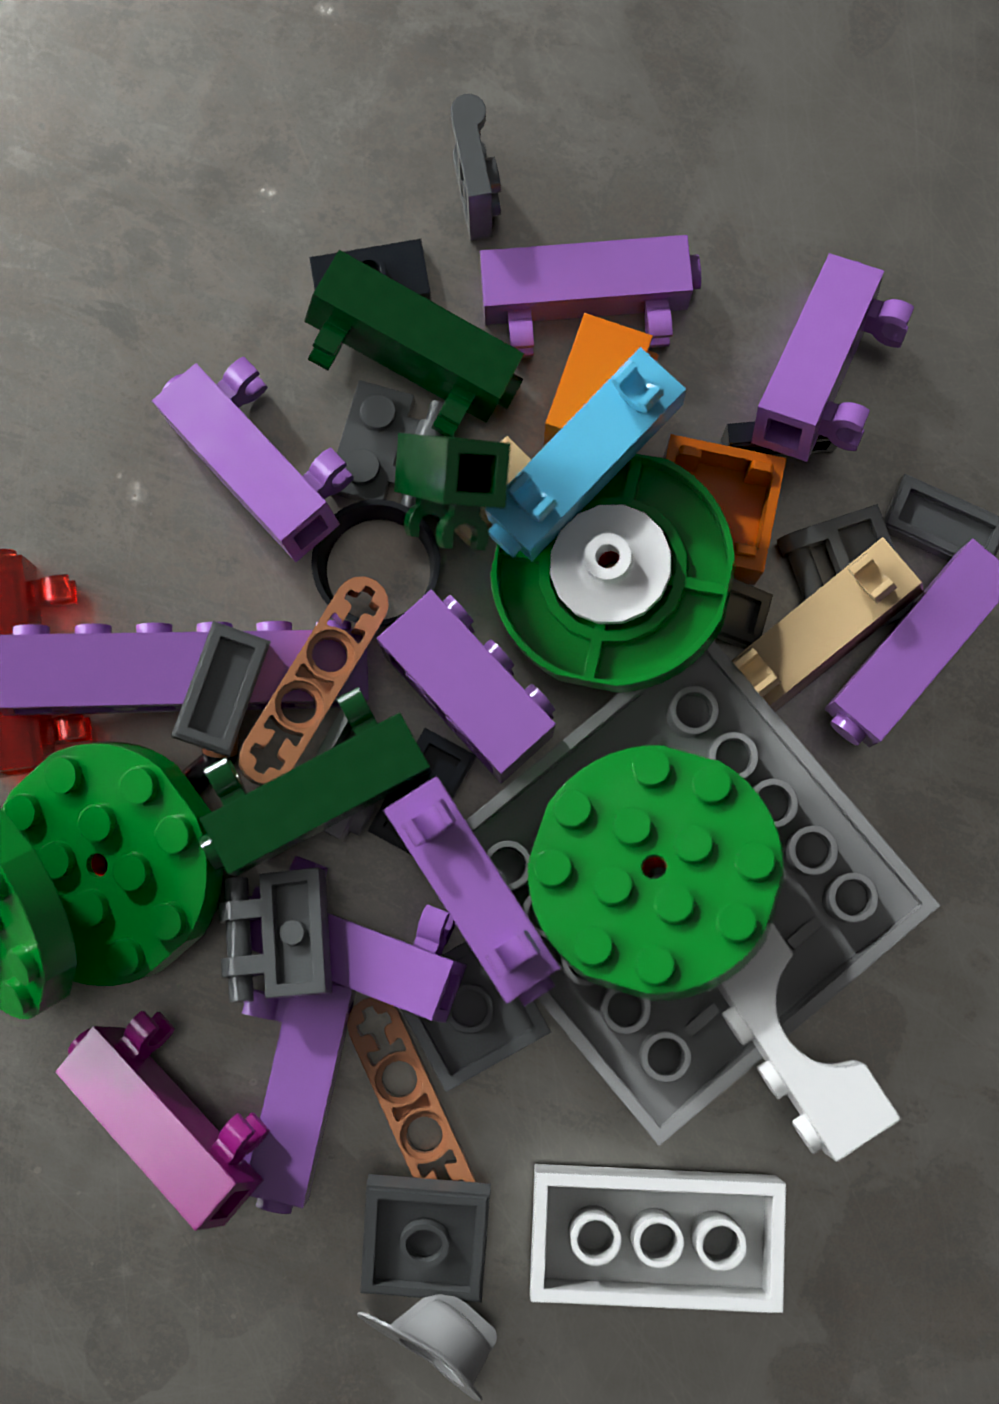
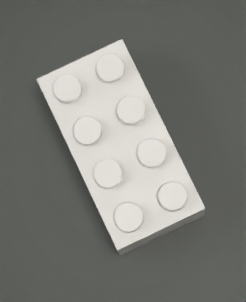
[530,1164,786,1313]

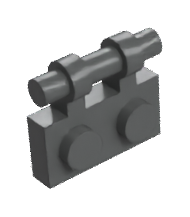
[334,380,444,508]
[219,867,333,1003]

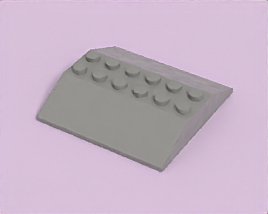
[466,641,940,1146]

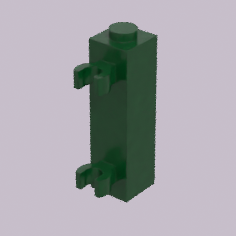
[304,250,524,437]
[394,433,511,551]
[198,687,432,877]

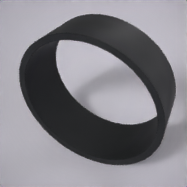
[311,499,440,627]

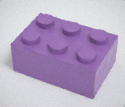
[377,589,556,784]

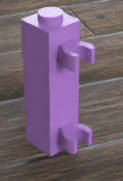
[480,235,701,358]
[751,253,914,462]
[152,356,354,562]
[824,538,999,748]
[384,776,560,1006]
[249,856,467,1023]
[219,982,356,1214]

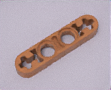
[239,576,389,786]
[347,997,476,1182]

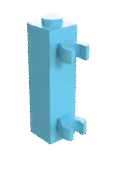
[485,347,686,561]

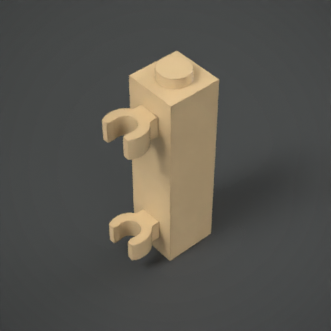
[732,537,924,712]

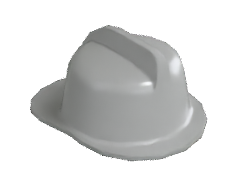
[357,1294,498,1402]

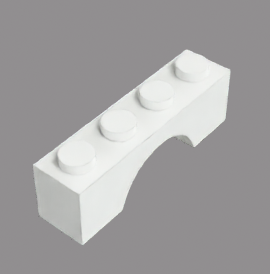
[707,923,901,1162]

